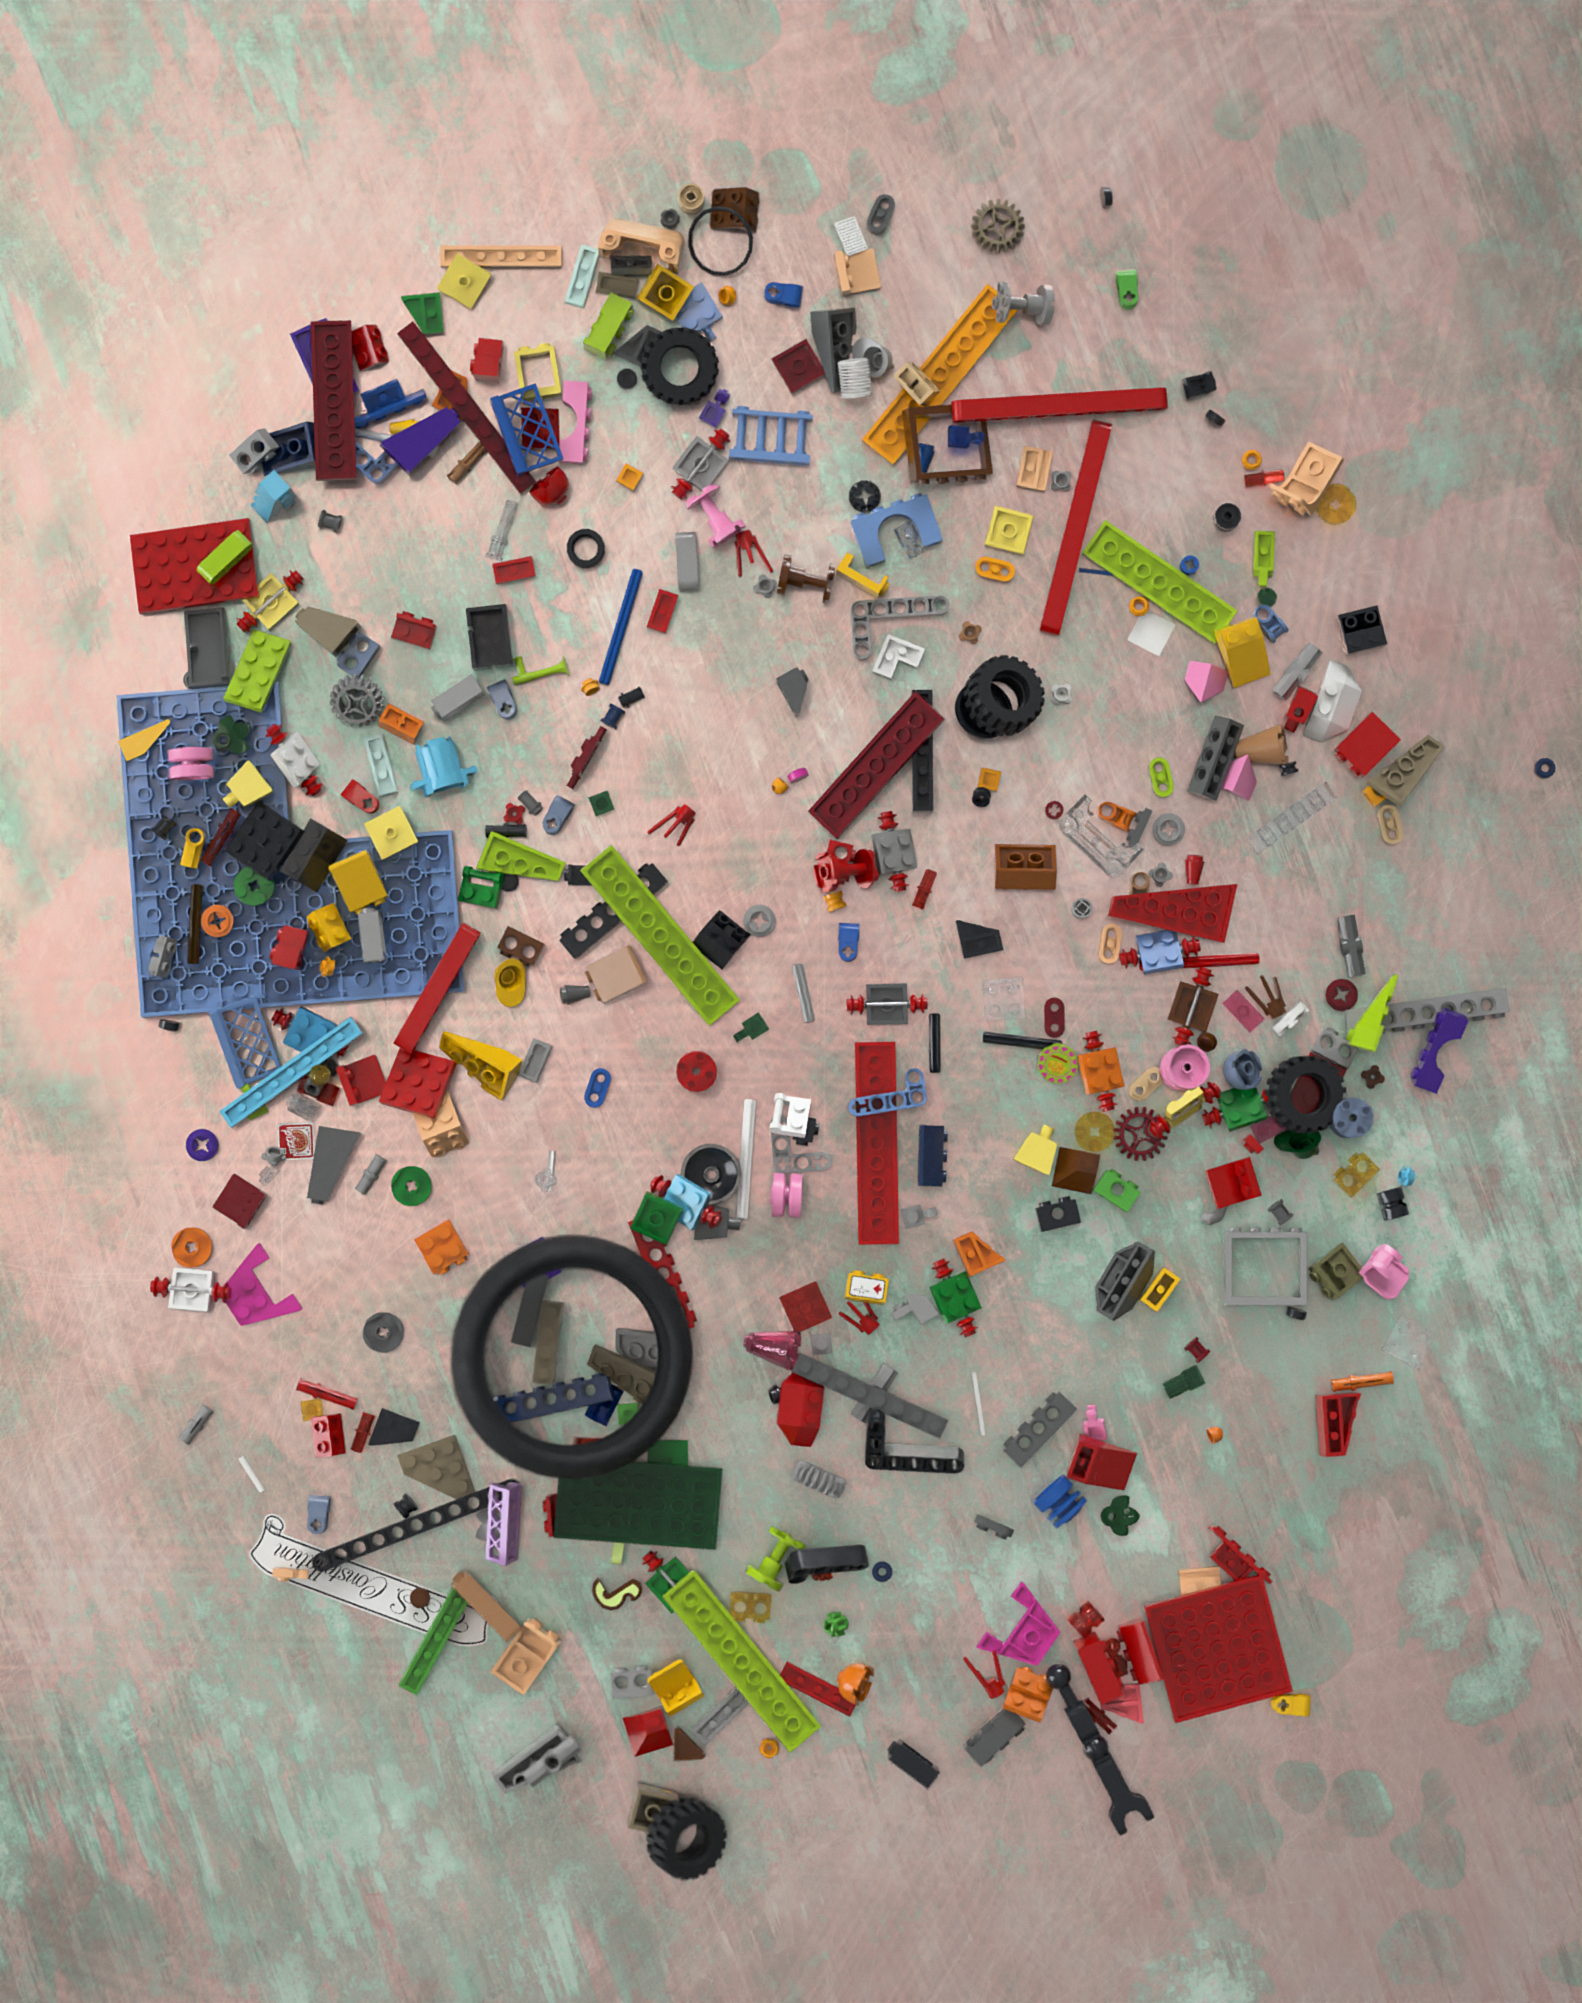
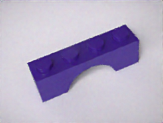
[1411,1007,1469,1094]

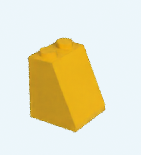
[328,850,389,915]

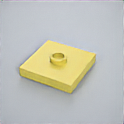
[437,253,492,309]
[985,506,1034,555]
[364,806,418,860]

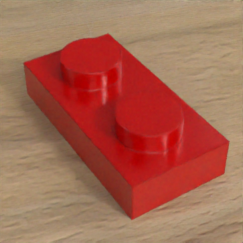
[492,556,536,585]
[647,589,679,634]

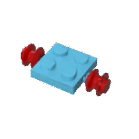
[650,1174,722,1230]

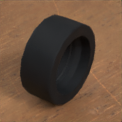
[567,529,605,568]

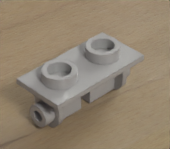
[148,935,177,979]

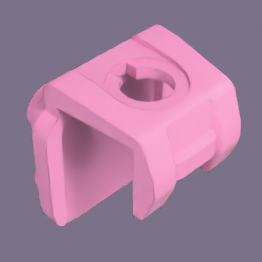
[1359,1244,1409,1300]

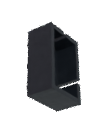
[466,604,514,671]

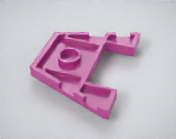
[226,1243,303,1326]
[976,1581,1061,1666]

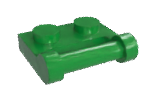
[458,866,504,909]

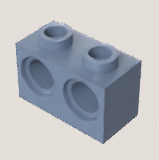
[337,632,381,678]

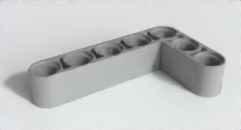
[850,596,949,661]

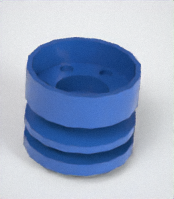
[1033,1474,1087,1529]

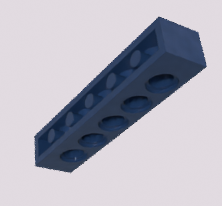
[494,1373,615,1423]

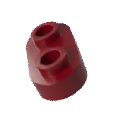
[1044,997,1065,1038]

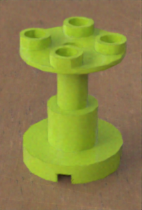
[745,1526,806,1592]

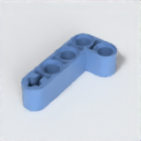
[355,441,399,485]
[848,1068,927,1116]

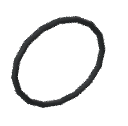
[688,206,753,276]

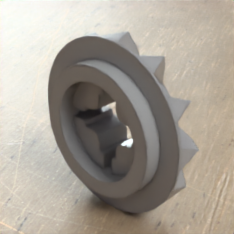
[1153,813,1185,846]
[743,904,776,937]

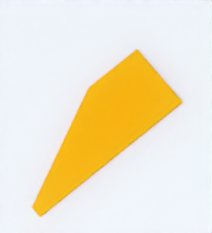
[118,719,170,761]

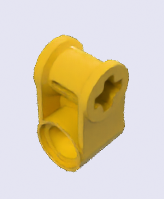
[1271,1694,1311,1716]

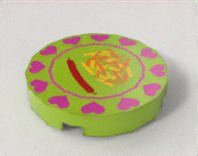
[1038,1043,1078,1084]

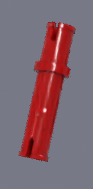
[296,1378,358,1410]

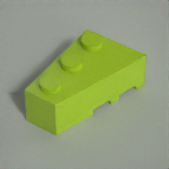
[583,292,635,360]

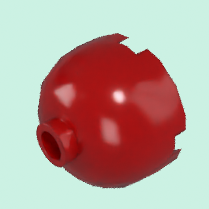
[529,466,569,506]

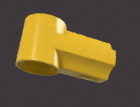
[180,828,206,869]

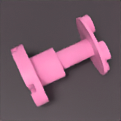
[686,484,746,548]

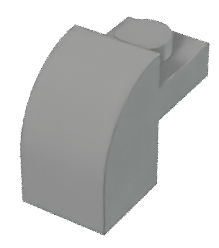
[891,1293,938,1324]

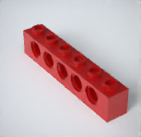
[628,1220,697,1328]

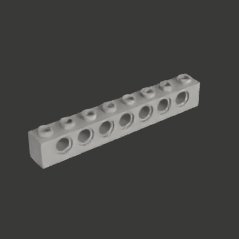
[1344,988,1510,1034]

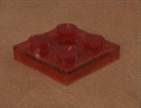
[779,1281,832,1334]

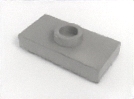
[518,1038,552,1083]

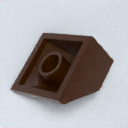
[1052,1147,1100,1194]

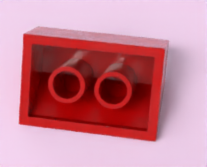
[1116,1617,1164,1685]

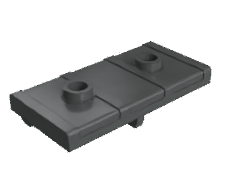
[184,607,230,689]

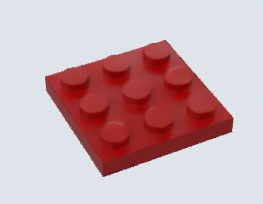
[379,1048,457,1119]

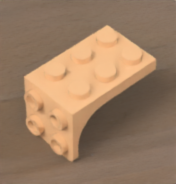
[1269,442,1344,515]
[413,1088,469,1157]
[491,1618,561,1695]

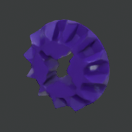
[186,1129,218,1161]

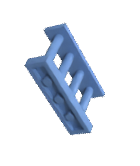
[729,406,813,466]

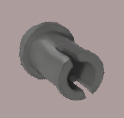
[517,790,543,816]

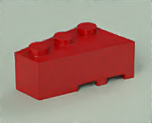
[1073,1631,1125,1705]

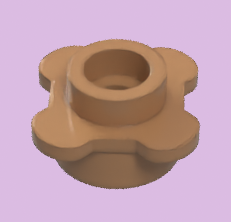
[959,621,982,644]

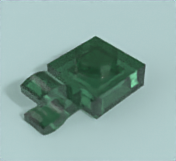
[733,1012,769,1043]

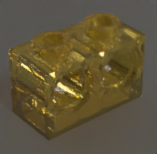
[1332,1152,1380,1198]
[729,1591,771,1623]

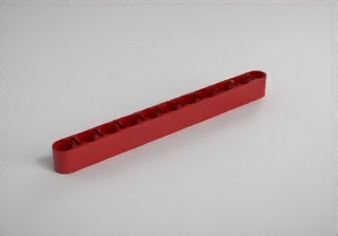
[951,387,1168,423]
[1039,419,1112,636]

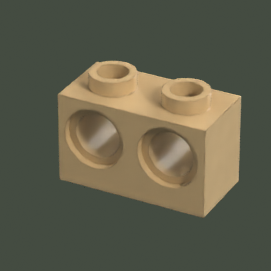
[893,362,940,405]

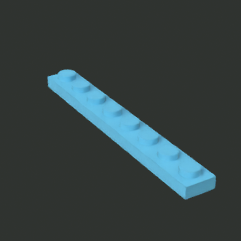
[220,1017,363,1128]

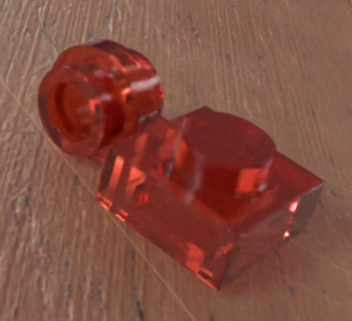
[1105,1638,1129,1677]

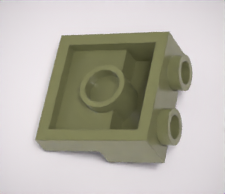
[1308,1242,1364,1301]

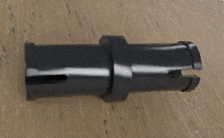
[485,823,527,838]

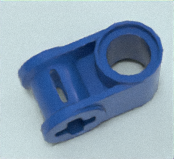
[764,282,803,307]
[838,923,859,962]

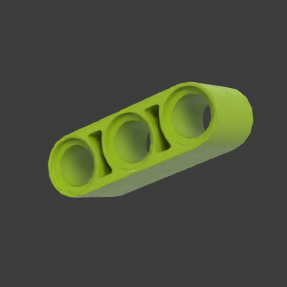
[196,530,253,585]

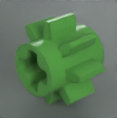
[823,1612,849,1637]

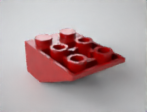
[1066,1434,1137,1490]

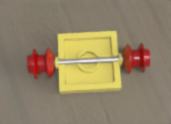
[236,570,304,633]
[1149,1082,1221,1139]

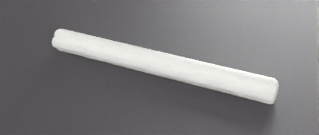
[736,1099,756,1220]

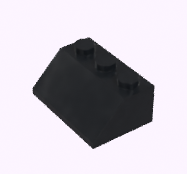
[280,818,348,892]

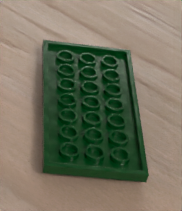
[553,1461,722,1550]

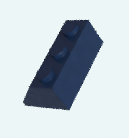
[917,1125,948,1187]

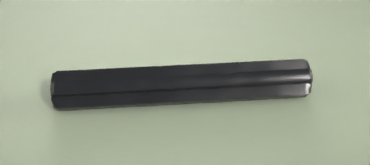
[983,1032,1063,1049]

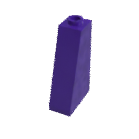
[380,407,461,475]

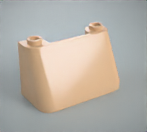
[598,218,684,274]

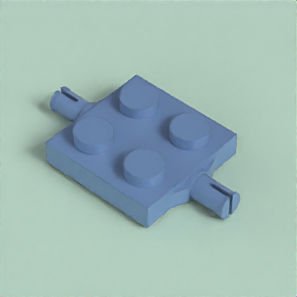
[676,282,723,342]

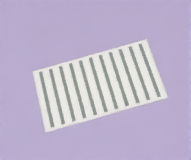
[834,216,868,256]

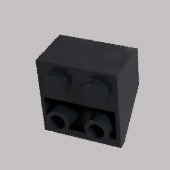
[1338,605,1387,657]
[693,910,750,970]

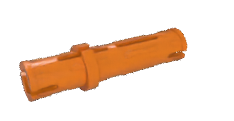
[1331,1371,1394,1392]

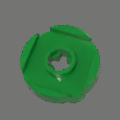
[234,866,275,906]
[391,1166,432,1206]

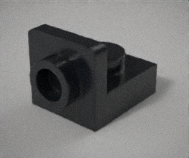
[564,864,593,886]

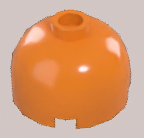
[837,1663,874,1705]

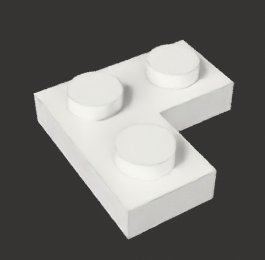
[872,634,925,679]

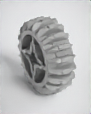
[330,674,385,728]
[792,1460,846,1498]

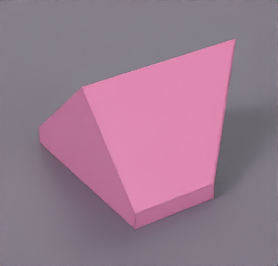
[1184,661,1228,702]
[1221,754,1257,801]

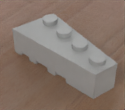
[492,1724,583,1793]

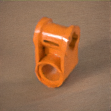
[1096,802,1137,832]

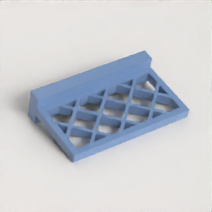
[208,995,281,1089]

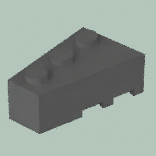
[963,1708,1026,1767]

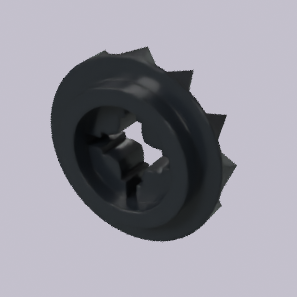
[849,480,881,512]

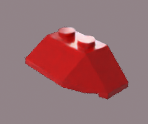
[776,1372,825,1447]

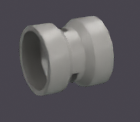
[1071,898,1092,919]

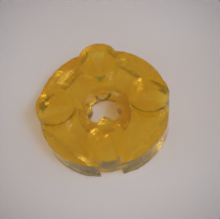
[1316,484,1356,525]
[1074,1111,1115,1152]

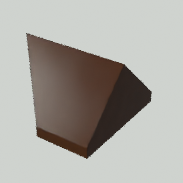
[674,1725,706,1761]

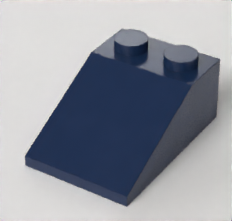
[260,421,315,476]

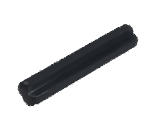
[929,1013,941,1073]

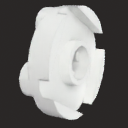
[1272,1001,1309,1037]

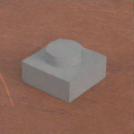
[810,1333,833,1355]

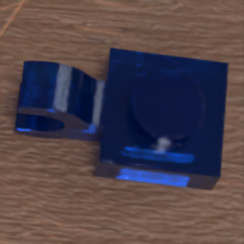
[948,425,984,449]

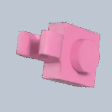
[1083,1405,1108,1441]

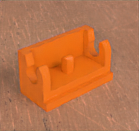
[378,703,424,745]

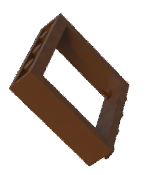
[902,405,993,486]

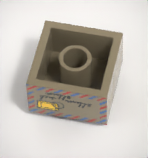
[627,1783,678,1833]

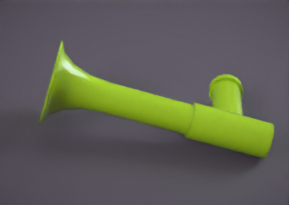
[512,656,570,686]

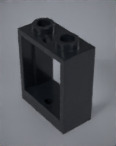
[887,1739,940,1789]

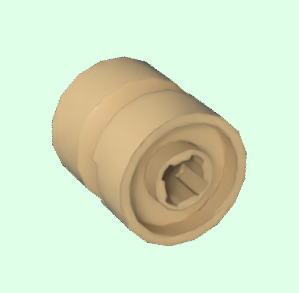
[678,183,705,215]

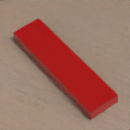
[780,1661,856,1717]

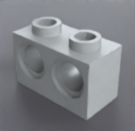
[229,428,279,474]
[1310,1027,1358,1069]
[611,1666,654,1699]

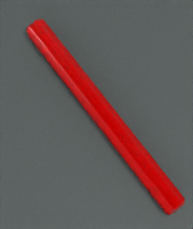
[1139,953,1260,971]

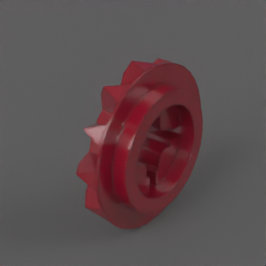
[1325,979,1358,1011]

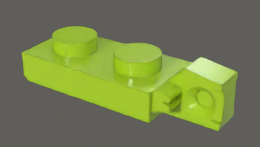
[1253,531,1275,588]

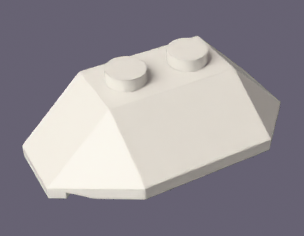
[1302,660,1362,742]

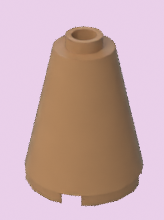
[1233,724,1288,765]

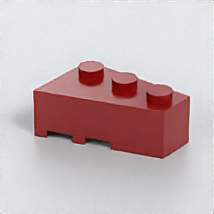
[1315,1392,1361,1457]

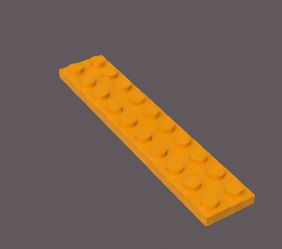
[862,283,1018,465]

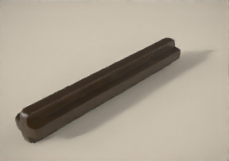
[187,884,203,965]

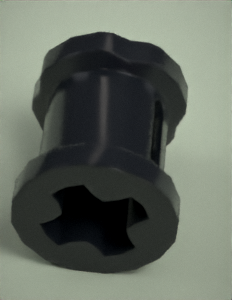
[150,813,177,840]

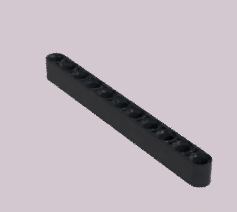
[312,1478,520,1572]

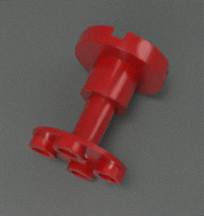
[813,849,879,892]
[676,1051,717,1092]

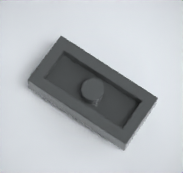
[611,256,652,275]
[1126,807,1152,849]

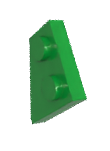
[401,292,444,335]

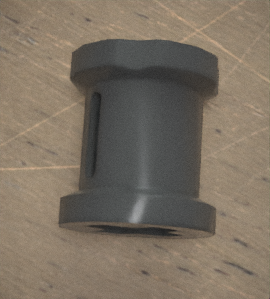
[318,510,343,533]
[1267,1199,1294,1225]

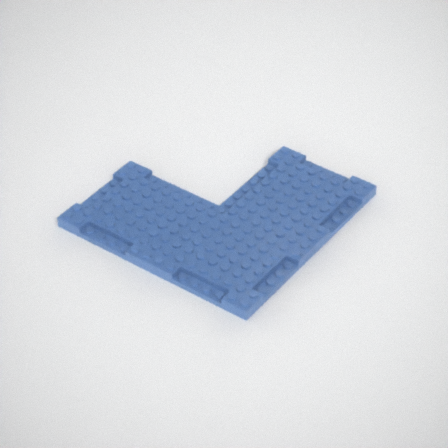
[116,682,465,1018]

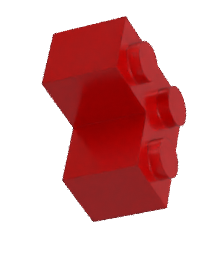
[470,338,504,383]
[269,925,309,971]

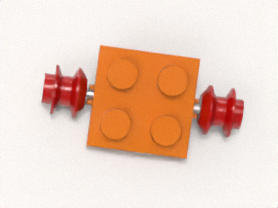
[1077,1031,1125,1112]

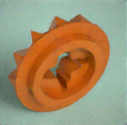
[201,905,234,937]

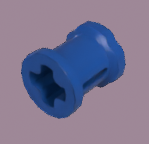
[1179,555,1199,576]

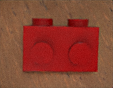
[352,324,389,371]

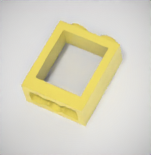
[514,343,562,402]

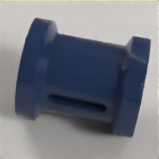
[600,703,626,730]

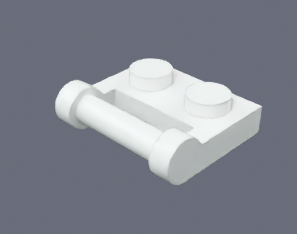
[769,1093,811,1138]

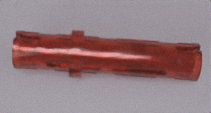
[200,808,242,867]

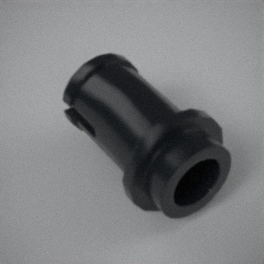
[618,686,645,708]

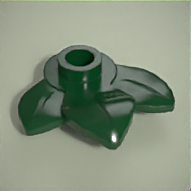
[213,715,250,754]
[1100,1495,1140,1536]

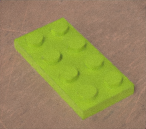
[223,629,292,713]

